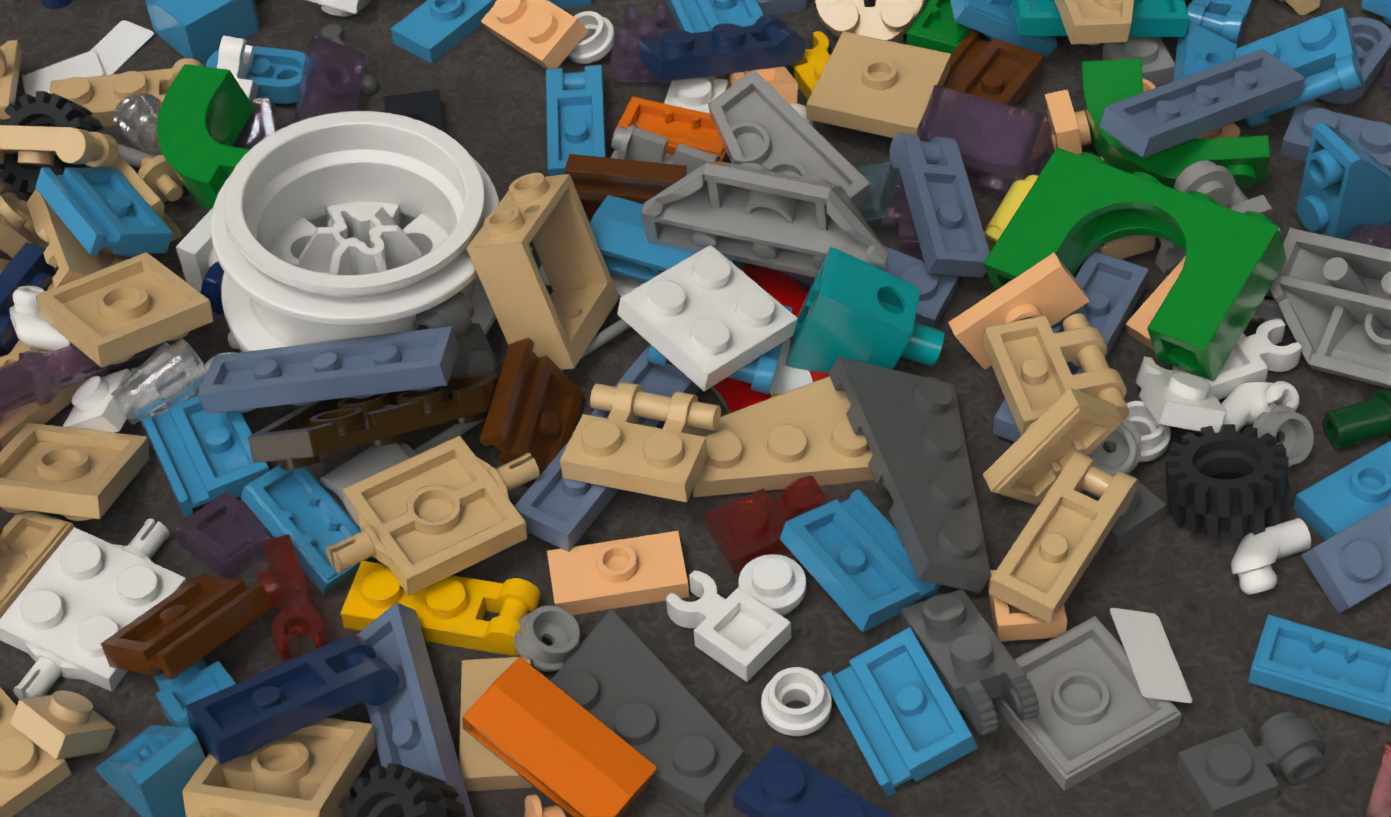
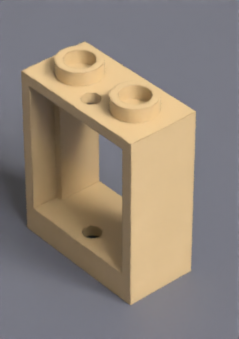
[466,173,619,370]

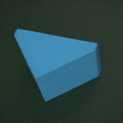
[145,0,260,63]
[95,725,205,817]

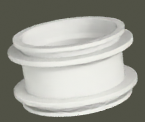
[211,111,499,352]

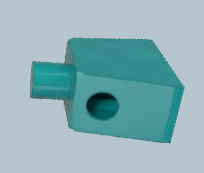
[785,247,945,374]

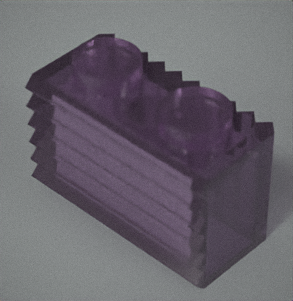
[917,85,1052,197]

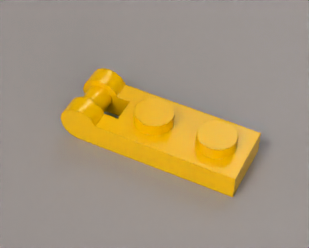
[340,561,541,656]

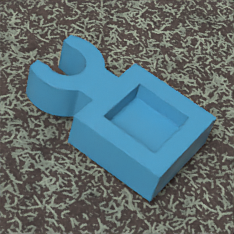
[153,658,236,738]

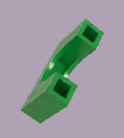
[983,147,1287,382]

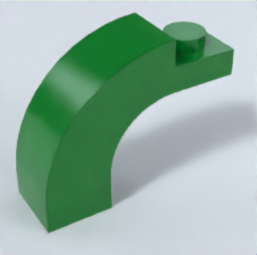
[1082,58,1270,190]
[157,64,255,212]

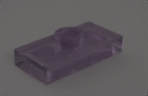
[294,34,366,123]

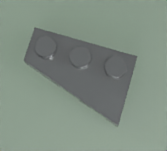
[550,608,745,816]

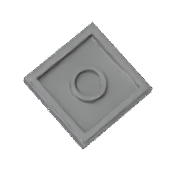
[991,616,1182,791]

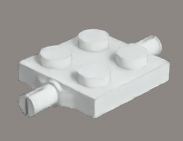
[0,519,187,699]

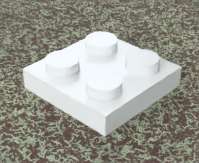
[617,245,798,391]

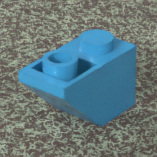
[1296,122,1391,241]

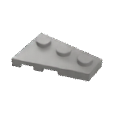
[708,70,871,207]

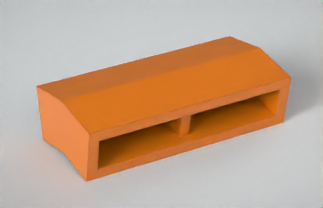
[463,656,658,817]

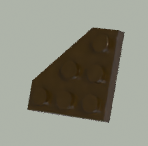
[248,372,501,470]

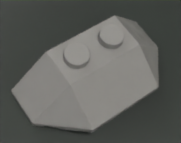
[641,162,888,278]
[1269,228,1391,389]

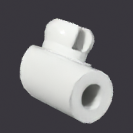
[9,286,81,355]
[1220,381,1300,433]
[1231,518,1311,595]

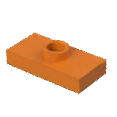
[613,97,729,163]

